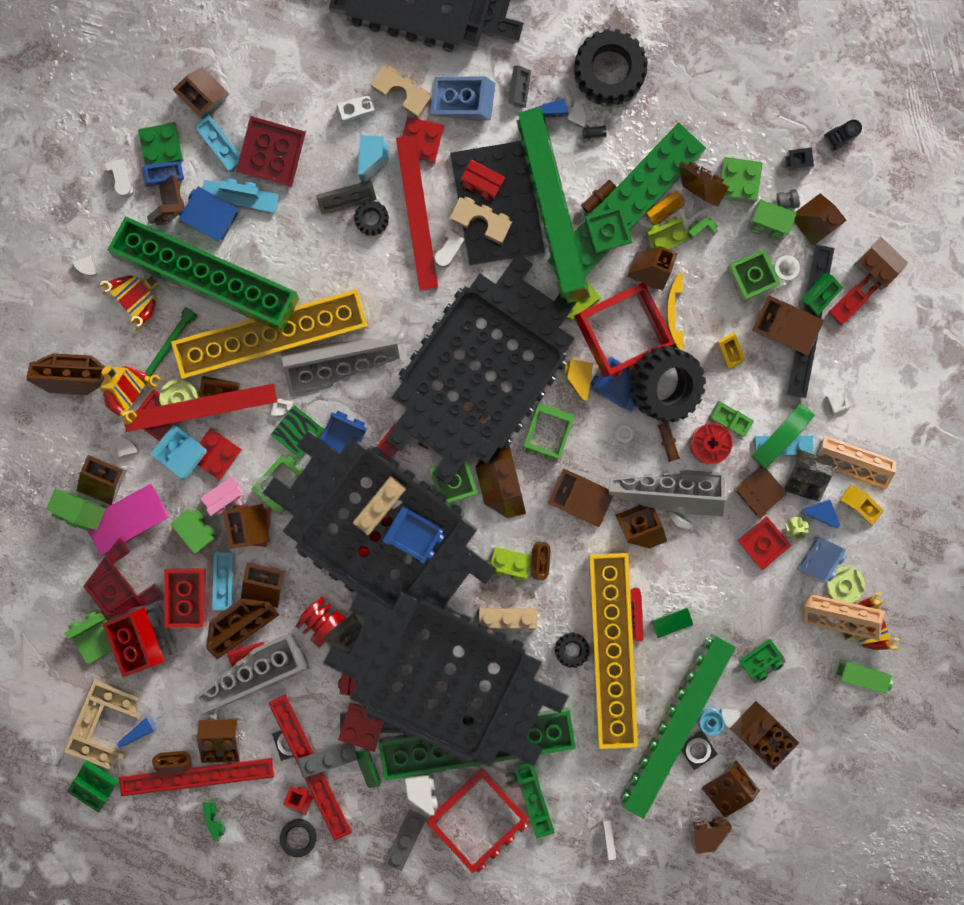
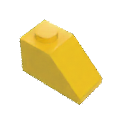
[564,359,593,402]
[840,484,884,526]

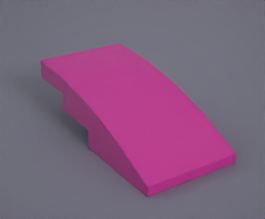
[88,483,169,555]

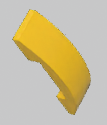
[666,273,683,351]

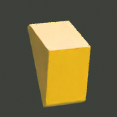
[714,332,745,369]

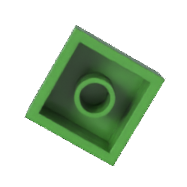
[720,157,763,204]
[748,199,797,241]
[727,249,781,302]
[430,459,478,503]
[46,488,106,531]
[171,509,218,554]

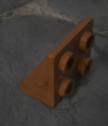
[734,466,787,518]
[702,760,760,818]

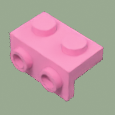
[201,477,243,516]

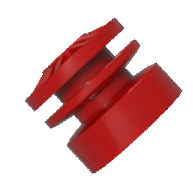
[689,423,733,464]
[295,597,346,648]

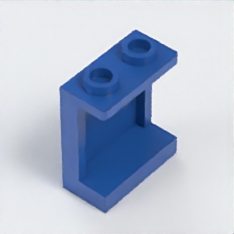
[179,186,240,244]
[590,356,635,413]
[320,410,367,452]
[383,505,444,564]

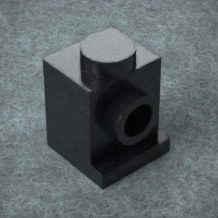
[784,147,814,172]

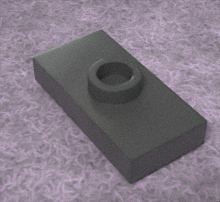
[508,65,531,108]

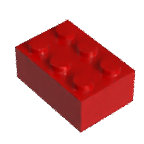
[164,568,207,628]
[102,607,165,678]

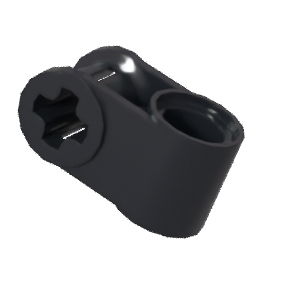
[824,119,862,152]

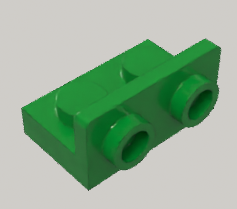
[739,639,786,684]

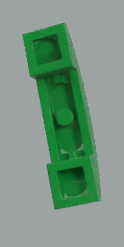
[751,402,815,469]
[513,762,555,839]

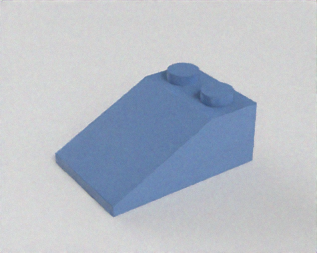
[430,76,496,120]

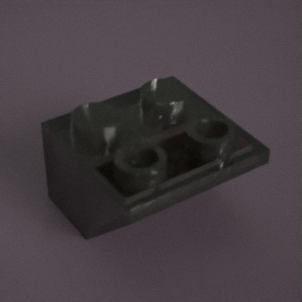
[784,449,834,502]

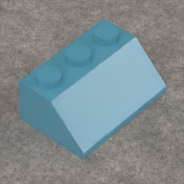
[358,135,390,183]

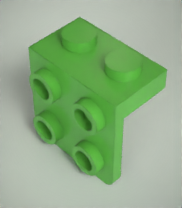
[65,612,112,663]

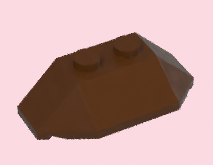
[26,353,106,395]
[475,446,526,518]
[206,598,279,660]

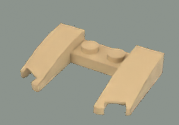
[64,678,140,769]

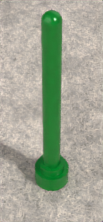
[144,307,198,384]

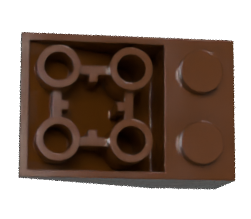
[752,295,824,356]
[547,468,613,527]
[729,701,800,770]

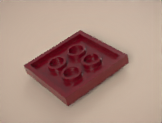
[236,116,306,188]

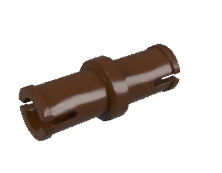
[581,179,616,214]
[657,422,680,462]

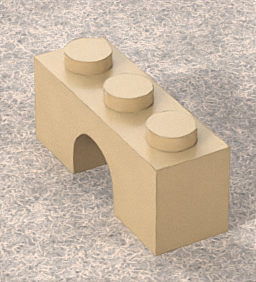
[370,65,431,119]
[450,197,512,245]
[353,475,406,535]
[479,607,537,629]

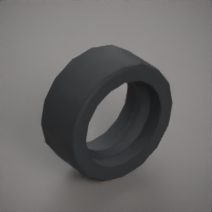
[280,819,317,857]

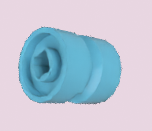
[697,707,725,735]

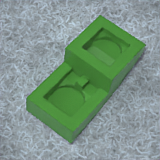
[709,401,754,437]

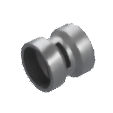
[776,189,800,209]

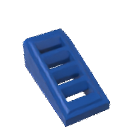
[532,99,569,117]
[142,160,184,187]
[117,716,156,748]

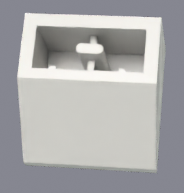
[405,773,438,815]

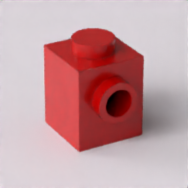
[283,787,313,816]

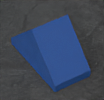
[801,499,840,528]

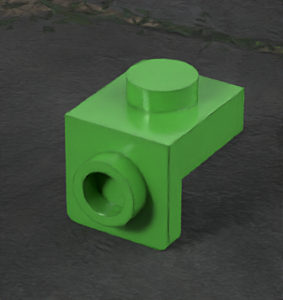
[687,216,718,240]

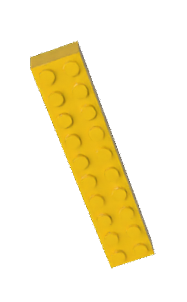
[171,289,369,380]
[588,553,638,749]

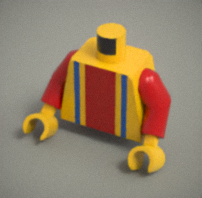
[98,275,159,331]
[100,366,161,424]
[841,592,901,651]

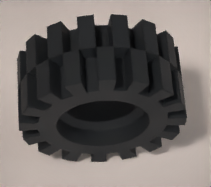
[354,200,389,236]
[555,632,590,668]

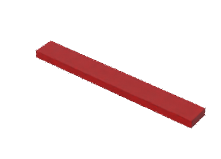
[396,135,438,290]
[124,383,278,432]
[268,694,352,841]
[119,758,275,796]

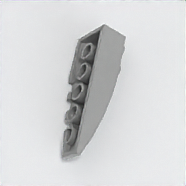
[281,340,400,396]
[609,470,725,516]
[194,633,310,715]

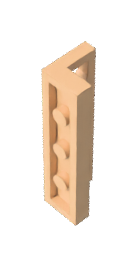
[814,436,897,489]
[804,594,885,641]

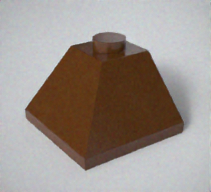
[794,193,847,247]
[615,505,667,549]

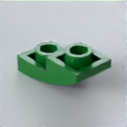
[203,800,225,841]

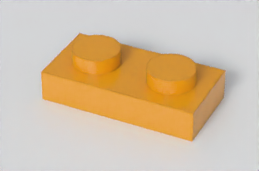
[646,190,685,226]

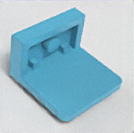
[150,424,207,480]

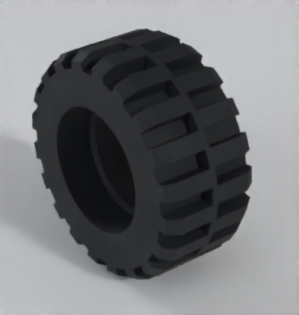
[574,29,648,106]
[629,346,706,423]

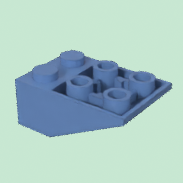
[797,537,846,583]

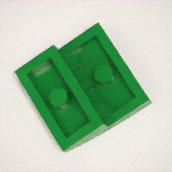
[67,760,119,813]

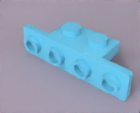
[202,178,279,213]

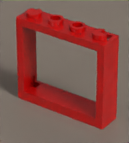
[574,283,675,379]
[425,768,530,873]

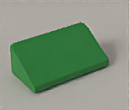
[801,273,843,316]
[651,607,694,638]
[356,749,381,788]

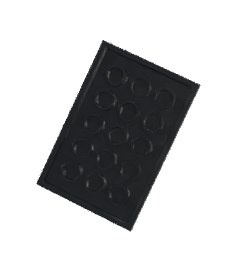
[450,141,545,266]

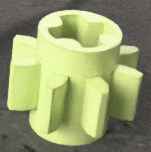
[785,517,809,541]

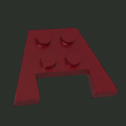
[83,538,164,617]

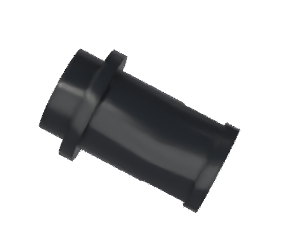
[582,125,607,141]

